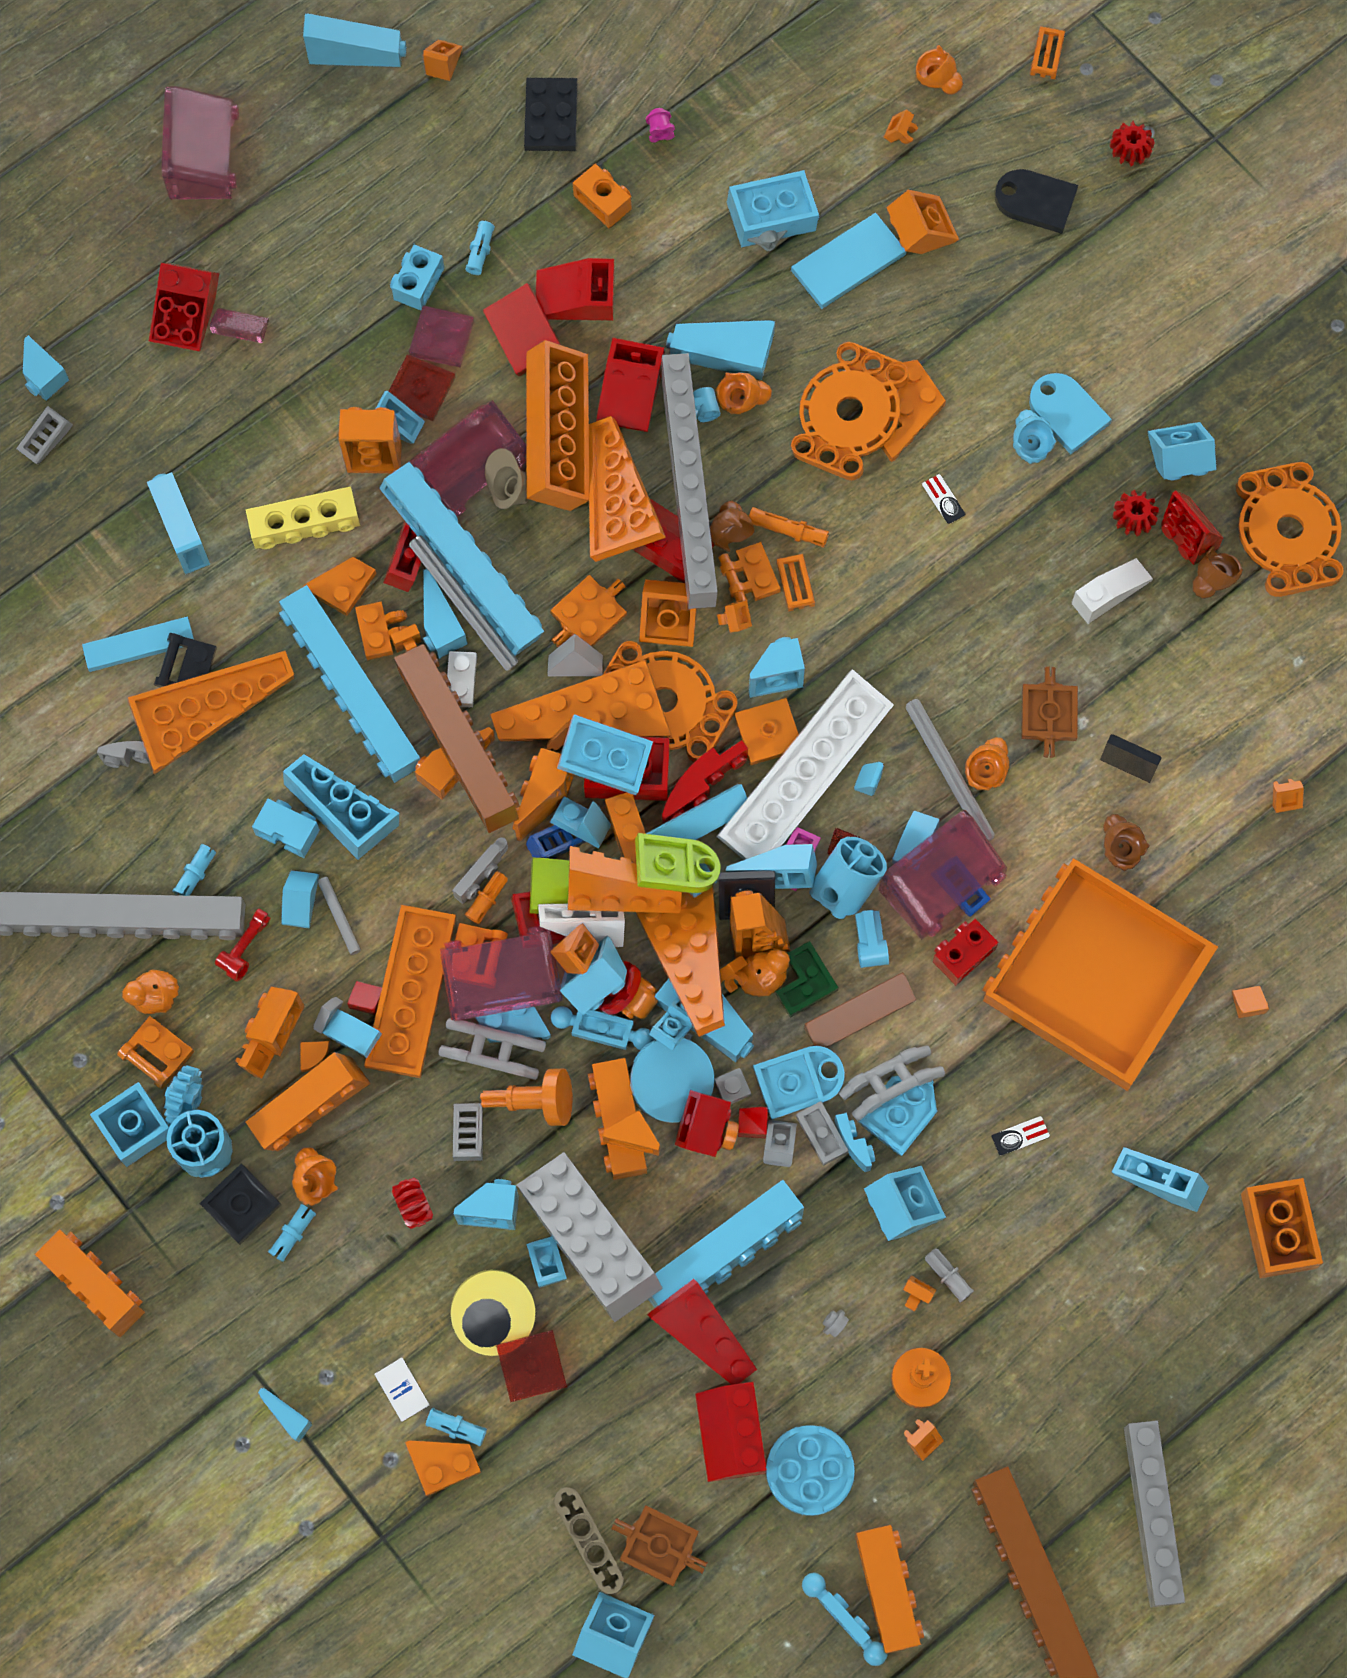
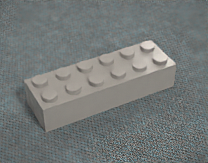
[517,1152,663,1323]

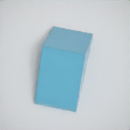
[376,391,425,444]
[281,870,319,928]

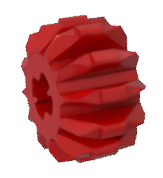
[1110,120,1155,167]
[1112,489,1159,537]
[392,1177,433,1229]

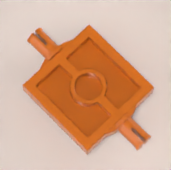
[550,575,627,647]

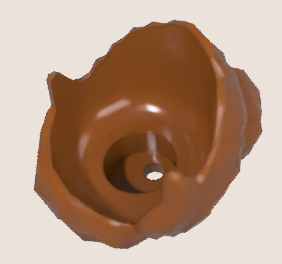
[710,500,755,552]
[1192,546,1243,599]
[1103,814,1150,871]

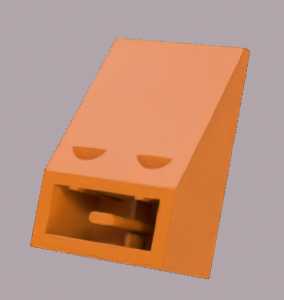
[513,748,575,841]

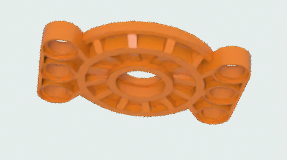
[791,342,909,481]
[1236,462,1344,597]
[603,641,737,762]

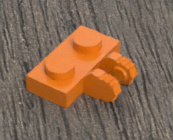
[355,601,408,660]

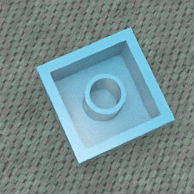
[90,1082,169,1167]

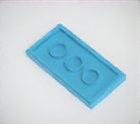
[791,213,906,309]

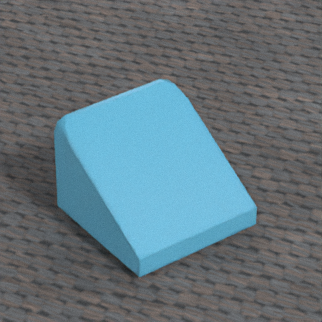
[854,762,884,796]

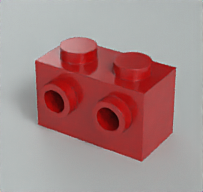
[933,918,999,986]
[675,1090,731,1157]

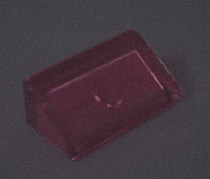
[209,308,269,343]

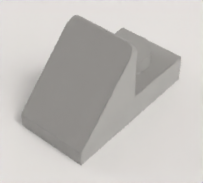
[763,1120,797,1167]

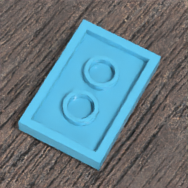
[557,715,653,795]

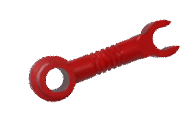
[215,909,271,982]

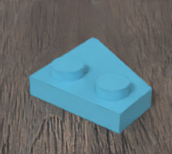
[475,989,551,1043]

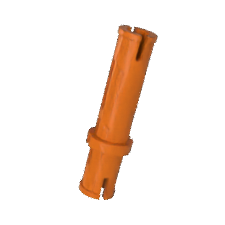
[749,507,829,548]

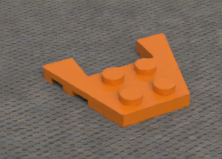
[849,359,946,462]

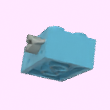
[727,170,819,251]

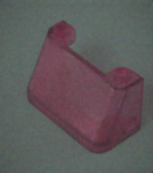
[162,86,239,200]
[403,400,527,517]
[879,810,1007,940]
[440,926,563,1020]

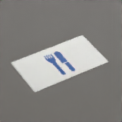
[375,1358,429,1422]

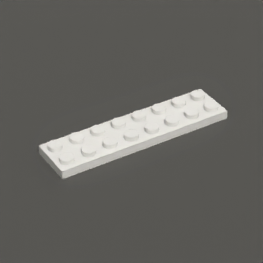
[717,669,894,860]

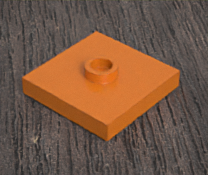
[734,698,799,765]

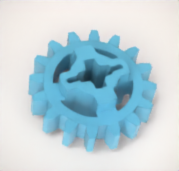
[164,1065,203,1125]

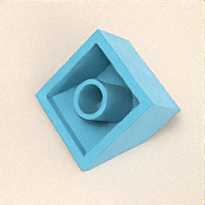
[1148,422,1216,480]
[749,637,805,698]
[560,935,627,1015]
[864,1166,946,1241]
[454,1179,519,1230]
[573,1592,654,1678]

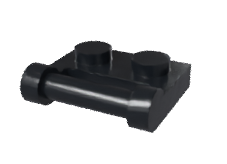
[154,633,217,688]

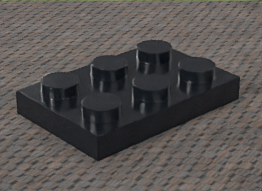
[524,78,578,151]

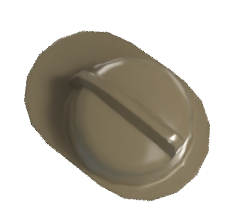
[485,449,529,509]

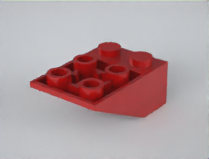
[536,258,615,321]
[149,263,220,351]
[596,338,665,432]
[1161,490,1223,565]

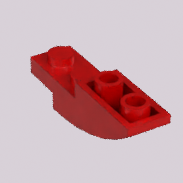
[662,740,748,824]

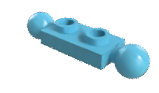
[551,1006,655,1050]
[802,1573,887,1666]

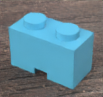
[252,799,320,858]

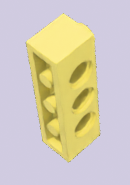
[246,486,360,549]

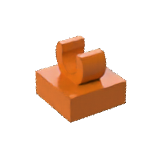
[883,109,918,144]
[717,600,752,633]
[391,624,422,653]
[1273,779,1304,813]
[720,955,748,993]
[235,1040,275,1079]
[903,1275,937,1311]
[904,1419,943,1461]

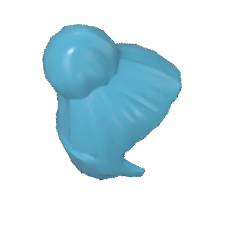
[1013,409,1056,464]

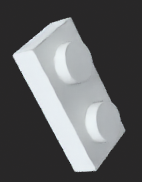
[447,651,477,707]

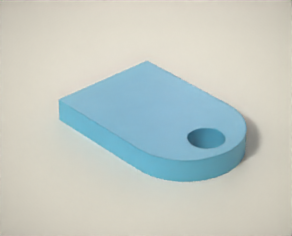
[1029,373,1112,454]
[753,1046,845,1120]

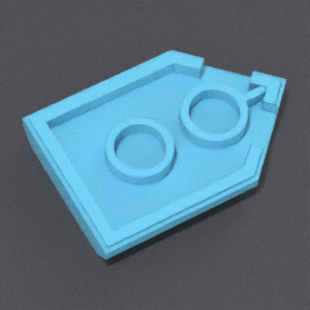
[858,1076,937,1156]

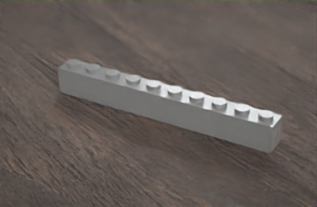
[661,353,717,609]
[0,892,246,940]

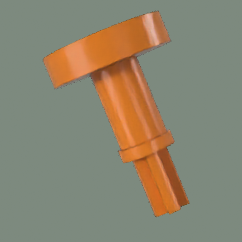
[480,1068,573,1126]
[891,1348,951,1409]

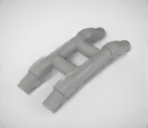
[439,1018,546,1080]
[838,1045,945,1121]

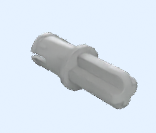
[925,1248,974,1303]

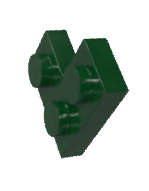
[776,941,839,1018]

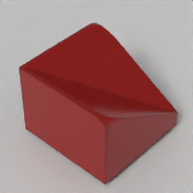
[738,1107,768,1139]

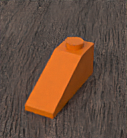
[415,727,495,800]

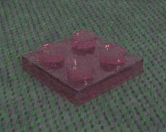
[409,306,474,368]

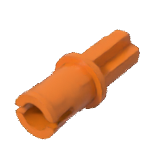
[464,871,508,925]

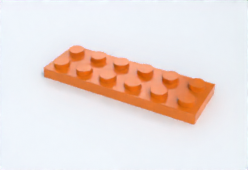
[364,905,456,1078]

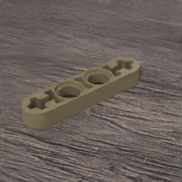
[554,1487,624,1595]

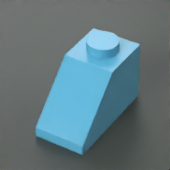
[23,335,69,400]

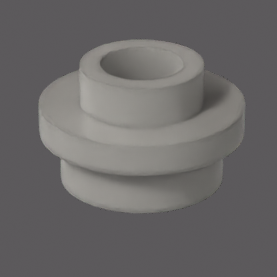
[822,1309,849,1337]

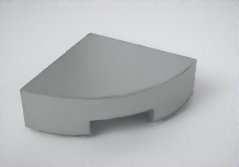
[313,997,343,1034]

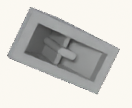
[548,634,603,676]

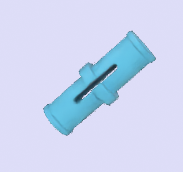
[466,221,495,275]
[172,844,216,896]
[268,1204,316,1262]
[425,1408,487,1446]

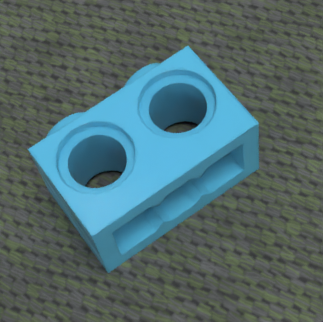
[390,245,444,311]

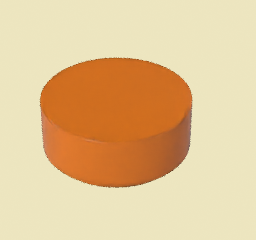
[721,1121,739,1150]

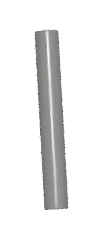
[318,877,361,955]

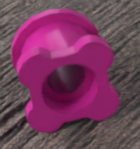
[646,108,675,142]

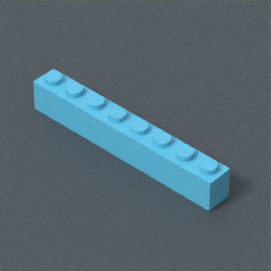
[379,462,544,656]
[279,585,420,783]

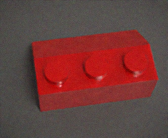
[632,499,715,583]
[584,737,670,801]
[695,1382,767,1482]

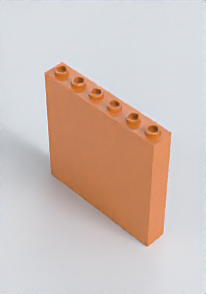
[982,858,1218,1091]

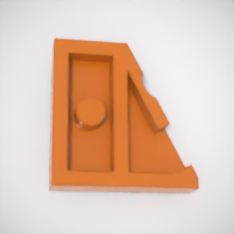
[303,557,377,616]
[405,1440,481,1496]

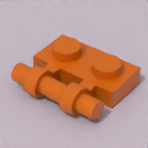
[718,542,781,602]

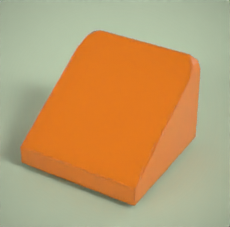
[1232,986,1269,1018]

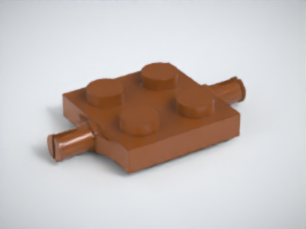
[1021,666,1078,758]
[611,1505,708,1587]

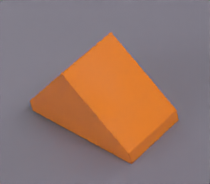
[423,39,462,81]
[550,923,599,974]
[602,1110,660,1156]

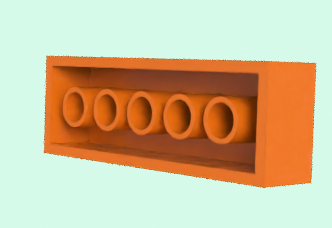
[527,340,589,511]

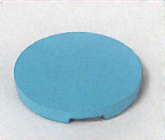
[630,1038,714,1123]
[766,1425,855,1516]

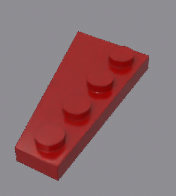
[647,1279,757,1385]

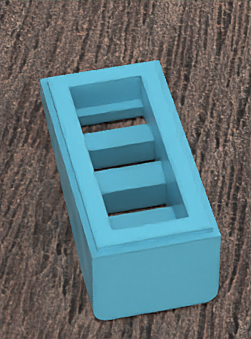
[258,1388,312,1443]

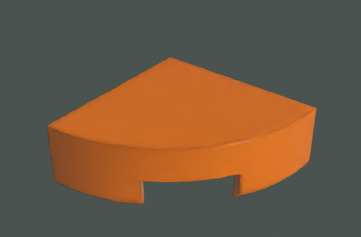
[300,1041,330,1072]

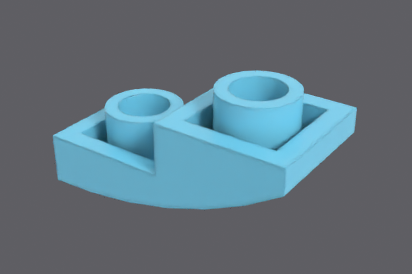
[892,811,940,872]
[649,997,693,1050]
[323,1009,382,1058]
[834,1113,875,1172]

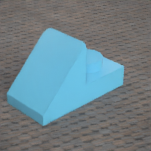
[550,797,611,848]
[527,1237,567,1288]

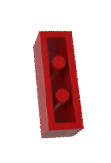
[383,520,421,592]

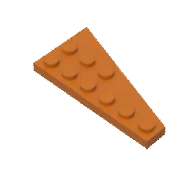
[589,416,666,562]
[128,651,294,775]
[490,660,672,742]
[636,885,725,1037]

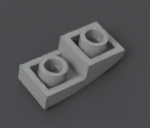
[97,741,149,768]

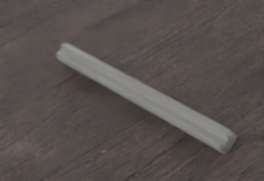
[409,535,518,671]
[906,699,995,843]

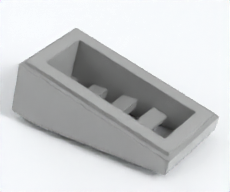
[16,406,73,465]
[453,1103,483,1161]

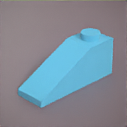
[423,569,467,659]
[726,844,817,889]
[1112,1147,1209,1212]

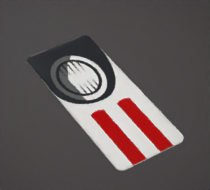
[922,474,966,524]
[991,1116,1050,1156]

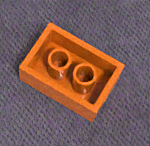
[339,407,402,473]
[1241,1178,1323,1278]

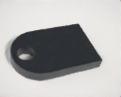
[995,169,1079,234]

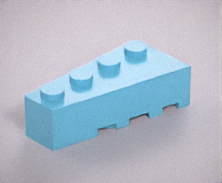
[283,754,399,860]

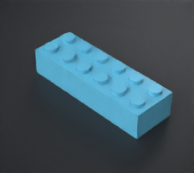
[648,1180,804,1308]

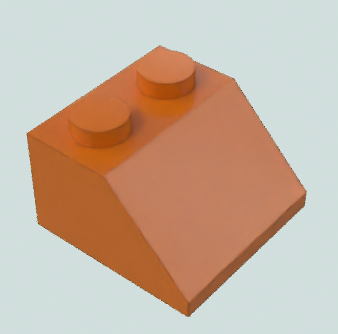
[886,190,959,254]
[639,579,697,647]
[245,986,305,1057]

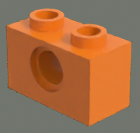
[573,164,632,228]

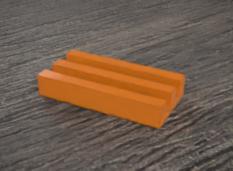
[1030,26,1065,79]
[776,554,815,612]

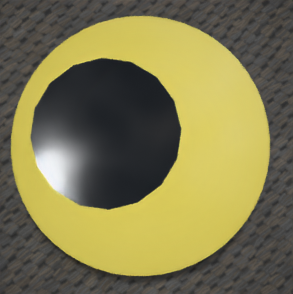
[451,1270,535,1356]

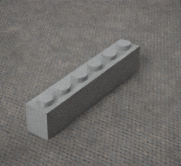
[1124,1421,1185,1608]

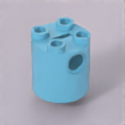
[810,837,887,919]
[166,1110,232,1178]

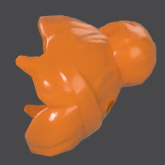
[915,45,963,95]
[715,373,772,414]
[965,737,1009,791]
[740,949,790,997]
[122,969,179,1014]
[292,1147,338,1206]

